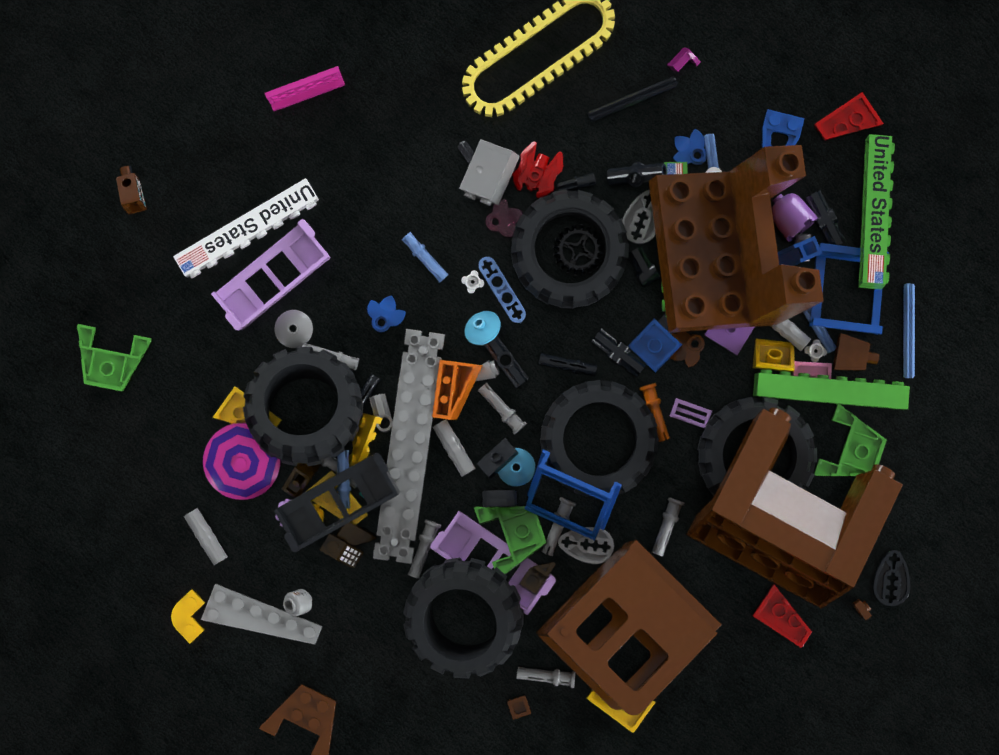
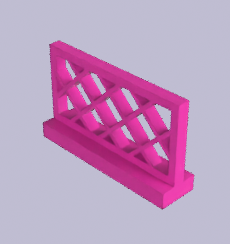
[265,66,345,111]

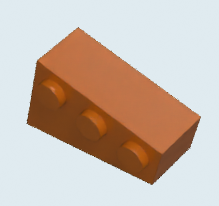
[432,360,483,420]

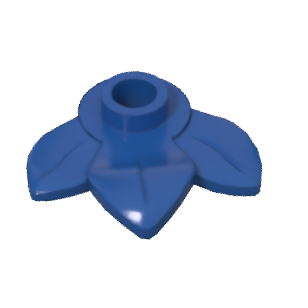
[673,129,707,165]
[367,296,406,332]

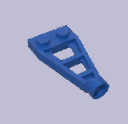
[762,109,804,148]

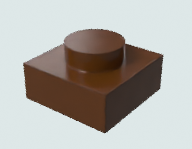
[851,599,872,620]
[507,695,531,720]

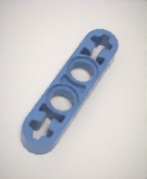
[479,257,526,323]

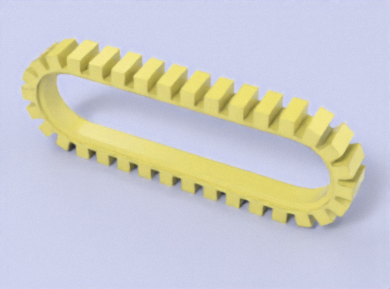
[462,0,615,117]

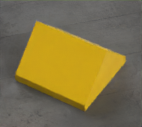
[753,339,795,372]

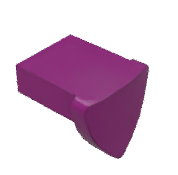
[667,48,701,72]

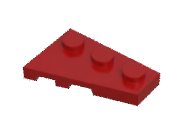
[814,92,884,141]
[752,584,812,648]

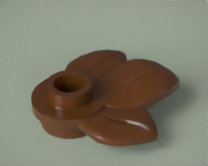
[670,331,705,367]

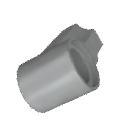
[369,393,393,433]

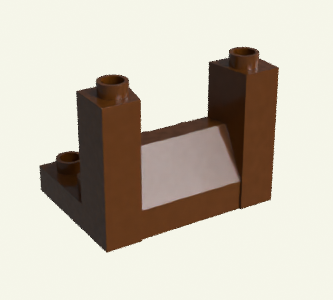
[649,145,824,333]
[686,408,903,609]

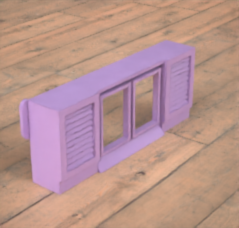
[211,219,331,330]
[430,511,556,615]

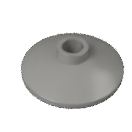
[275,310,313,348]

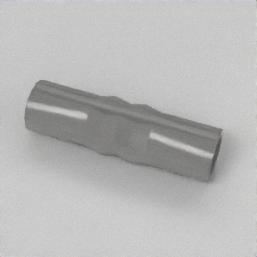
[771,319,811,351]
[432,419,476,477]
[184,508,228,565]

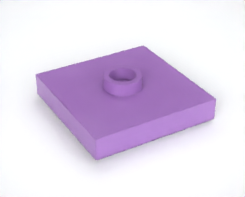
[704,327,754,355]

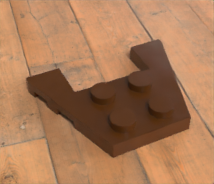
[259,684,336,755]

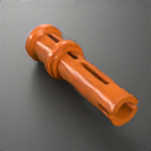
[639,383,670,442]

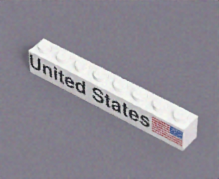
[173,178,319,278]

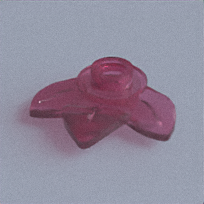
[486,199,523,237]

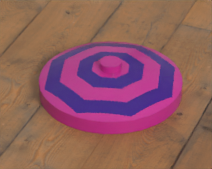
[203,423,281,500]

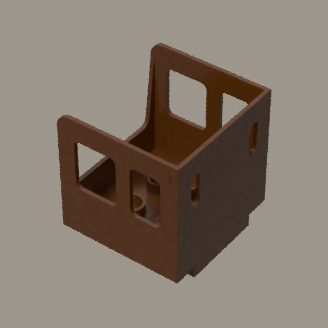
[536,540,722,715]

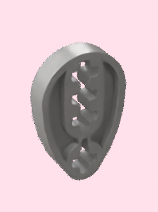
[622,190,656,244]
[558,527,614,564]

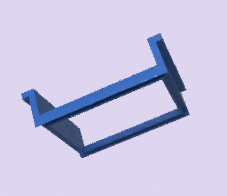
[809,243,889,335]
[524,450,622,541]

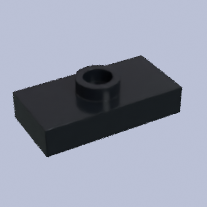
[477,438,518,479]

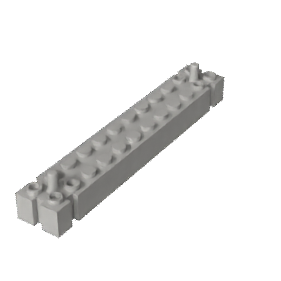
[373,329,445,564]

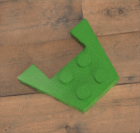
[77,324,152,391]
[814,404,887,476]
[474,506,547,575]

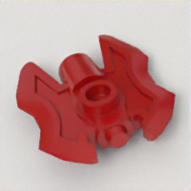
[512,141,563,198]

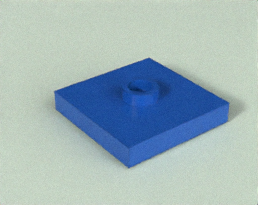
[628,319,682,373]

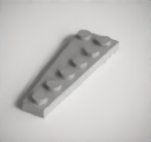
[201,584,322,644]

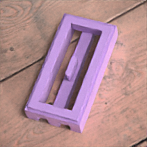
[670,398,712,429]

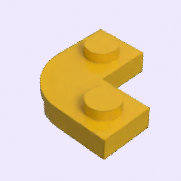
[171,589,205,644]

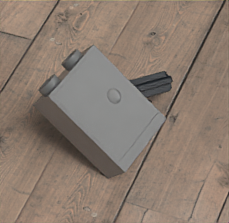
[458,139,520,206]

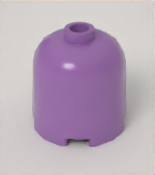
[771,193,818,242]

